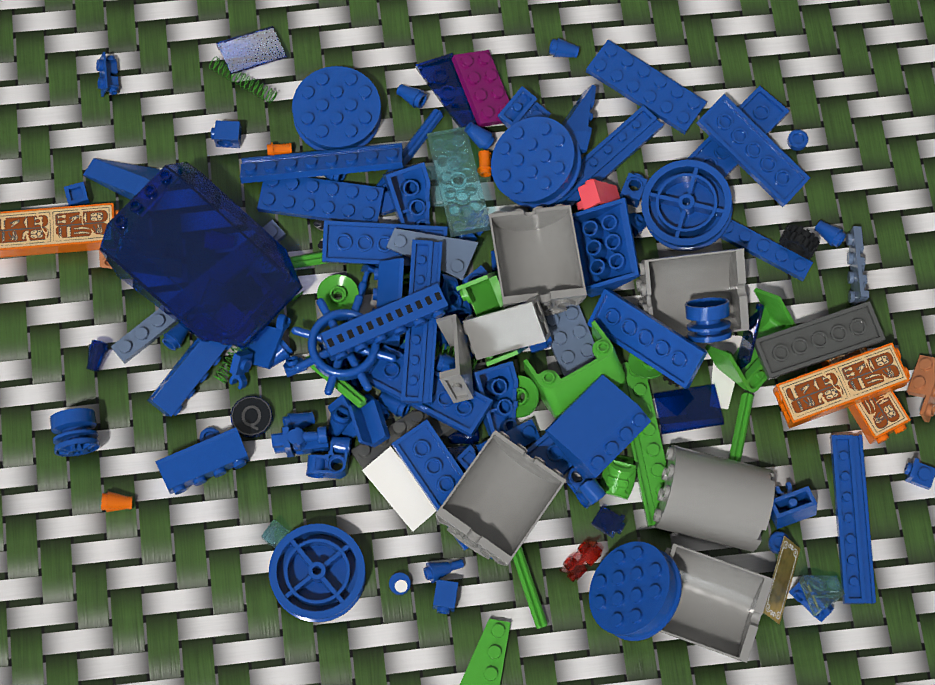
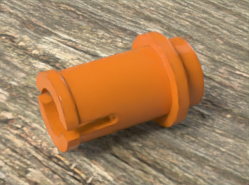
[267,142,292,156]
[477,150,492,177]

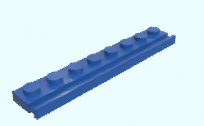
[529,105,664,212]
[240,143,403,184]
[401,239,443,405]
[830,435,876,604]

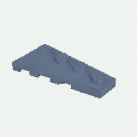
[846,226,869,307]
[386,228,478,281]

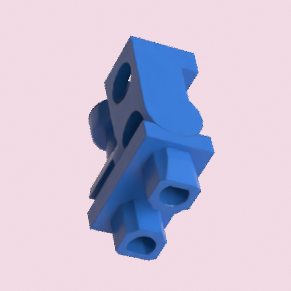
[271,426,330,457]

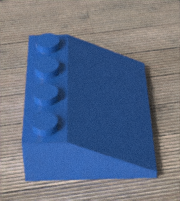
[572,197,640,297]
[545,374,651,479]

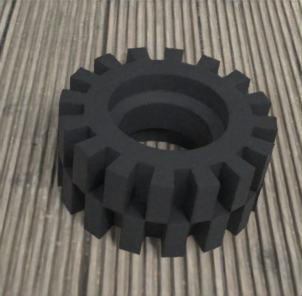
[779,224,820,259]

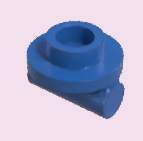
[629,213,646,237]
[283,356,307,378]

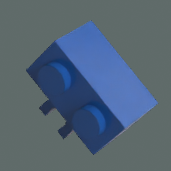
[770,482,817,529]

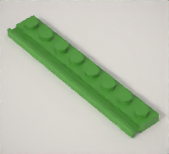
[620,362,667,527]

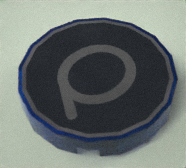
[230,396,273,438]

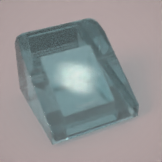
[261,520,290,548]

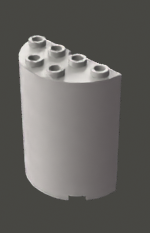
[489,204,587,316]
[636,248,750,338]
[436,430,566,566]
[653,445,775,552]
[659,543,774,663]

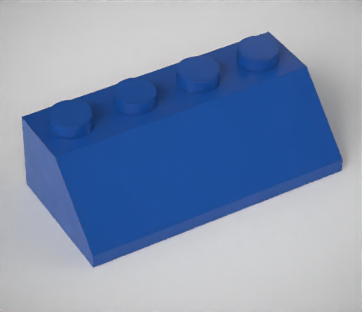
[372,258,404,348]
[155,427,250,495]

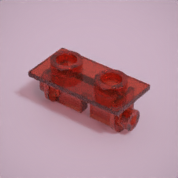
[560,540,602,582]

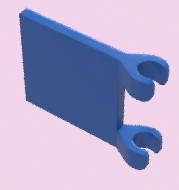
[237,308,291,370]

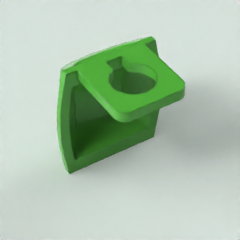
[600,454,636,500]

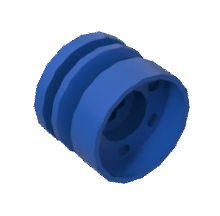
[685,297,732,343]
[50,408,100,457]

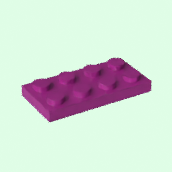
[452,50,509,127]

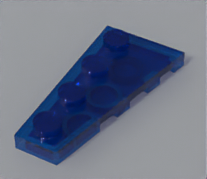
[415,53,477,130]

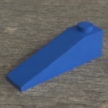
[562,85,596,155]
[83,158,174,212]
[382,162,430,226]
[472,361,518,437]

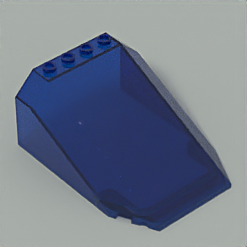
[99,162,303,348]

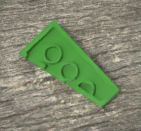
[460,619,511,685]

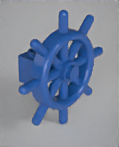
[291,294,397,395]

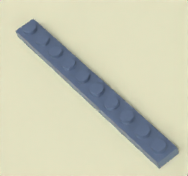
[111,220,286,364]

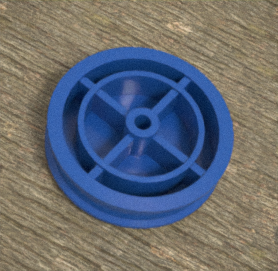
[292,66,381,151]
[491,116,582,208]
[641,160,733,251]
[269,524,366,622]
[589,541,682,641]

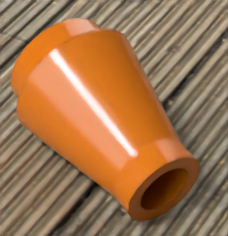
[101,491,133,512]

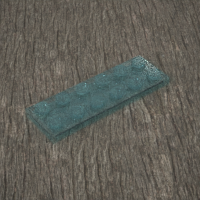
[427,127,491,237]

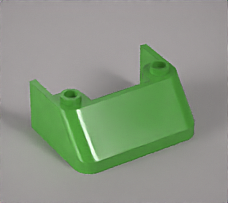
[456,270,528,366]
[705,288,796,393]
[523,321,626,419]

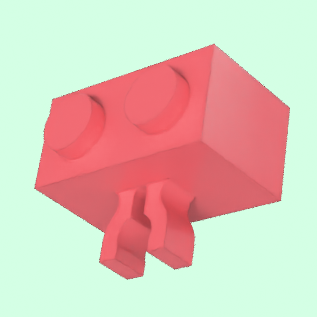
[576,179,620,211]

